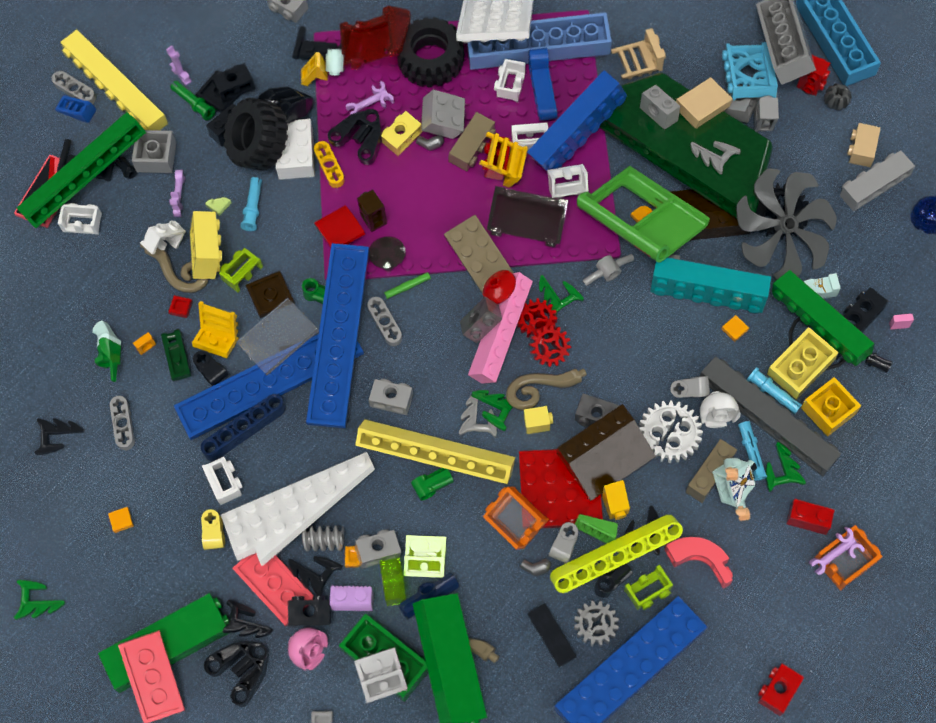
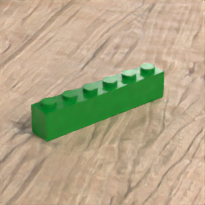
[772,270,875,367]

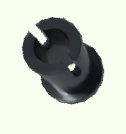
[115,157,136,179]
[865,352,892,373]

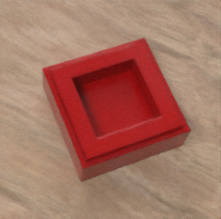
[168,295,193,318]

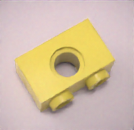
[381,111,423,156]

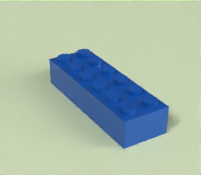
[527,70,627,173]

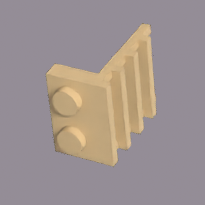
[611,28,666,80]

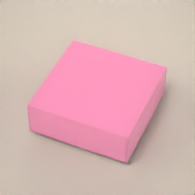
[889,314,914,330]

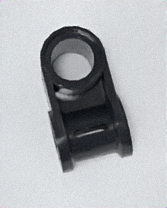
[193,350,228,386]

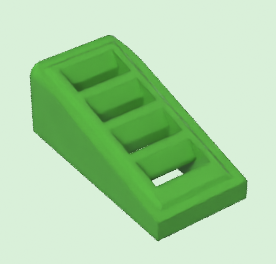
[574,514,618,544]

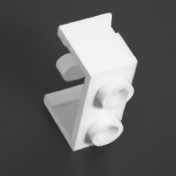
[494,59,526,102]
[512,123,548,151]
[547,164,588,198]
[58,203,102,234]
[140,221,186,254]
[202,457,243,505]

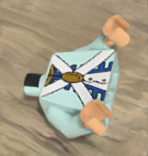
[713,458,757,521]

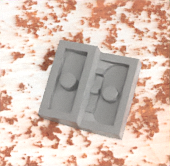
[354,647,408,703]

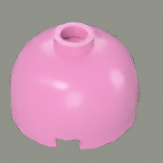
[288,627,328,670]

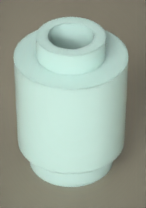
[326,49,343,75]

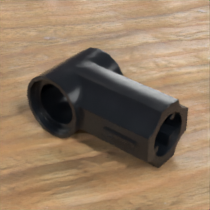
[594,563,633,598]

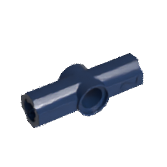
[398,572,460,620]

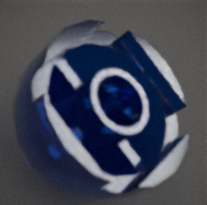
[910,196,936,234]

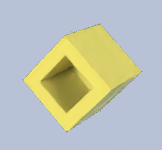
[524,406,553,434]

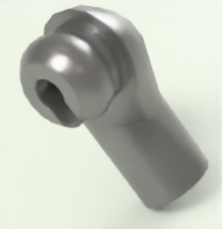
[416,136,444,151]
[520,559,551,576]

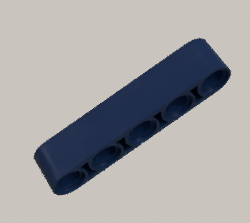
[200,394,285,461]

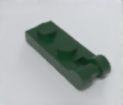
[161,329,191,382]

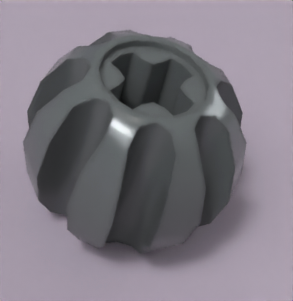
[824,83,852,111]

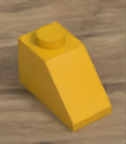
[602,480,630,520]

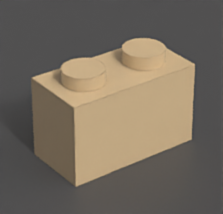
[847,123,881,167]

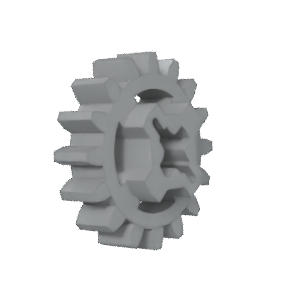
[574,601,619,647]

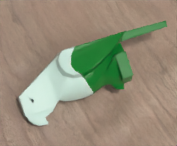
[92,321,121,382]

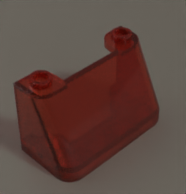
[339,6,411,69]

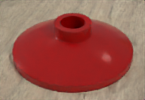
[483,270,516,304]

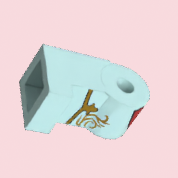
[804,273,841,299]

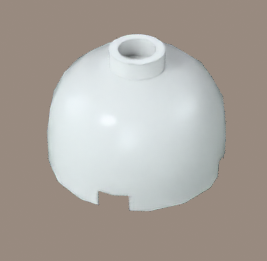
[700,391,741,428]

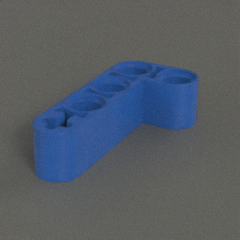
[529,47,557,121]

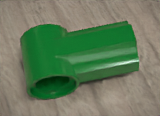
[302,278,325,304]
[411,468,454,501]

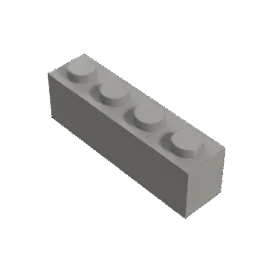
[840,150,915,212]

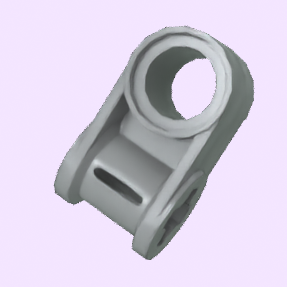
[670,376,710,398]
[549,522,578,563]

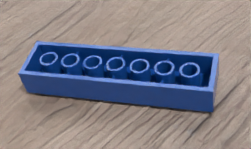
[554,596,707,723]

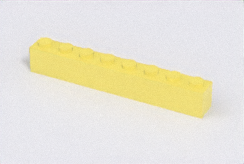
[61,30,168,131]
[355,419,515,484]

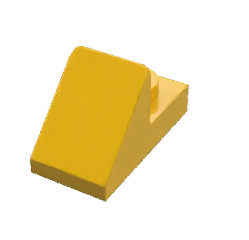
[301,52,328,86]

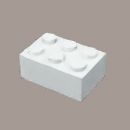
[276,119,315,180]

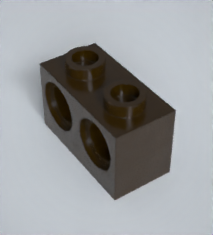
[357,189,387,232]

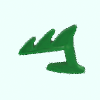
[539,275,584,317]
[471,390,513,431]
[765,442,806,492]
[14,580,65,620]

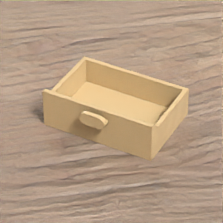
[676,77,733,129]

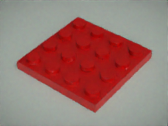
[519,449,603,529]

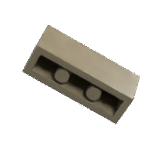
[448,112,496,172]
[686,439,737,504]

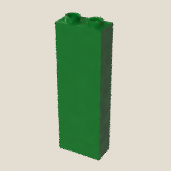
[98,593,229,693]
[413,593,487,723]

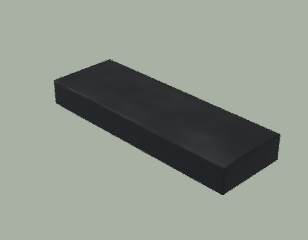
[527,603,577,668]

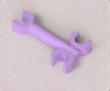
[166,45,192,86]
[346,81,394,115]
[169,170,185,217]
[809,527,865,575]

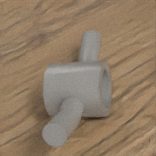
[583,254,634,286]

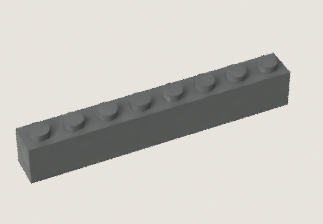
[700,356,841,477]

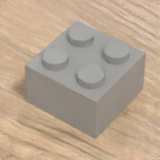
[421,90,465,139]
[132,130,177,173]

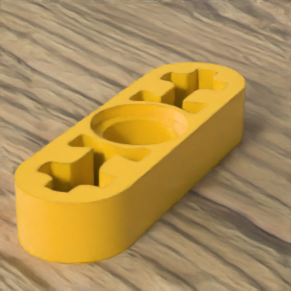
[314,141,345,188]

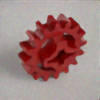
[517,298,557,338]
[529,325,571,367]

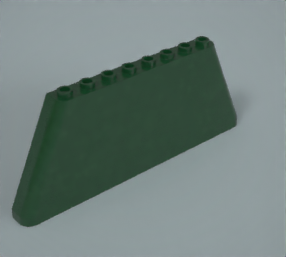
[599,73,773,218]

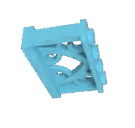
[722,42,778,100]

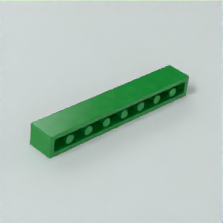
[17,112,146,229]

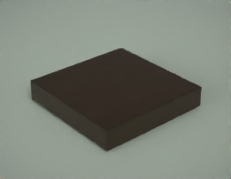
[246,271,295,318]

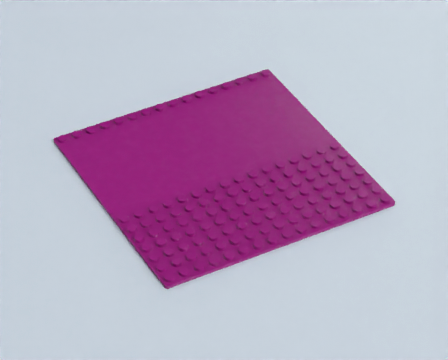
[314,10,621,281]

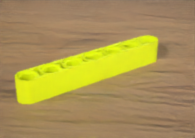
[550,515,683,593]

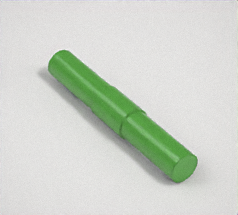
[384,272,431,299]

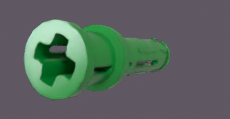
[170,80,216,121]

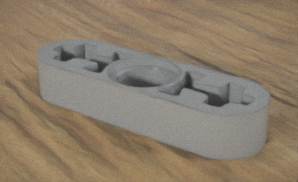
[52,71,96,104]
[367,297,402,346]
[110,396,135,451]

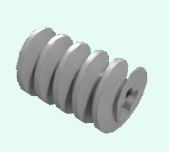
[302,526,345,551]

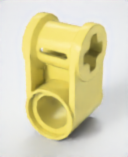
[201,509,225,550]

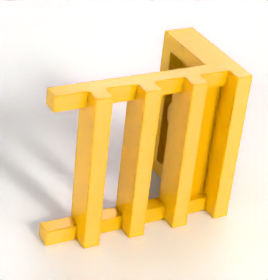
[479,132,528,188]
[192,301,239,358]

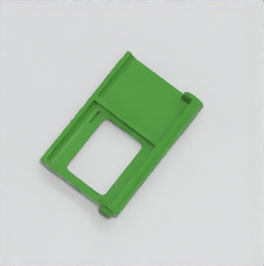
[577,166,710,262]

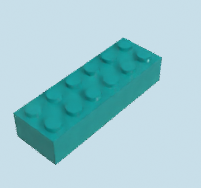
[650,258,771,313]

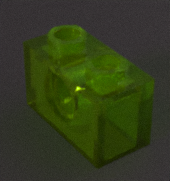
[380,558,407,606]

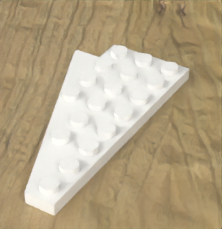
[221,452,375,566]

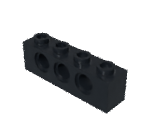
[822,287,889,360]

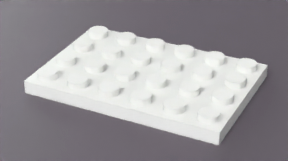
[456,0,534,43]

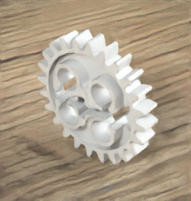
[639,400,703,463]

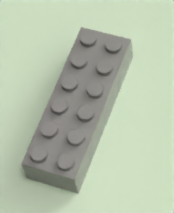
[756,0,816,85]

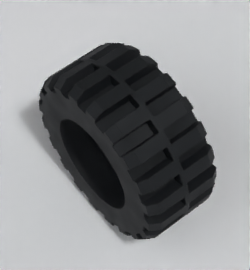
[396,17,464,87]
[224,98,288,171]

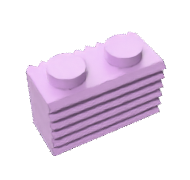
[330,586,374,611]

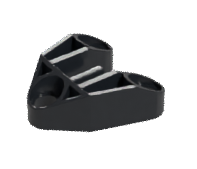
[257,86,313,124]
[328,109,382,165]
[204,642,269,707]

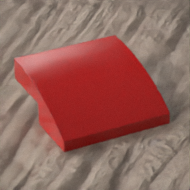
[314,205,365,248]

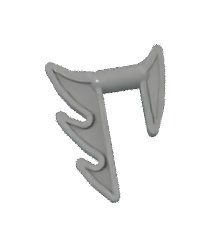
[690,141,740,174]
[459,396,497,438]

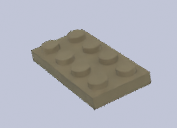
[444,215,514,295]

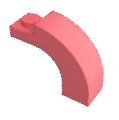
[664,537,733,588]

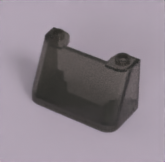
[487,186,570,248]

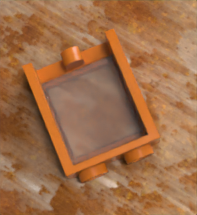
[483,487,549,550]
[815,525,883,591]

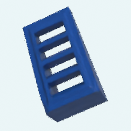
[55,95,96,123]

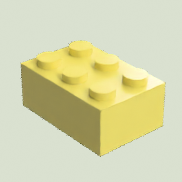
[190,211,222,279]
[767,327,839,400]

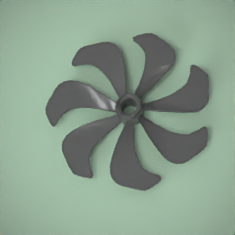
[736,168,837,280]

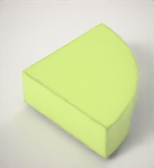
[205,197,231,216]

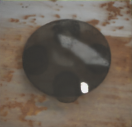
[369,236,406,271]

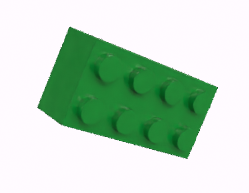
[339,613,428,702]

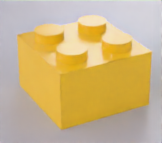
[801,377,861,437]

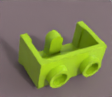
[219,248,263,293]
[624,565,673,610]

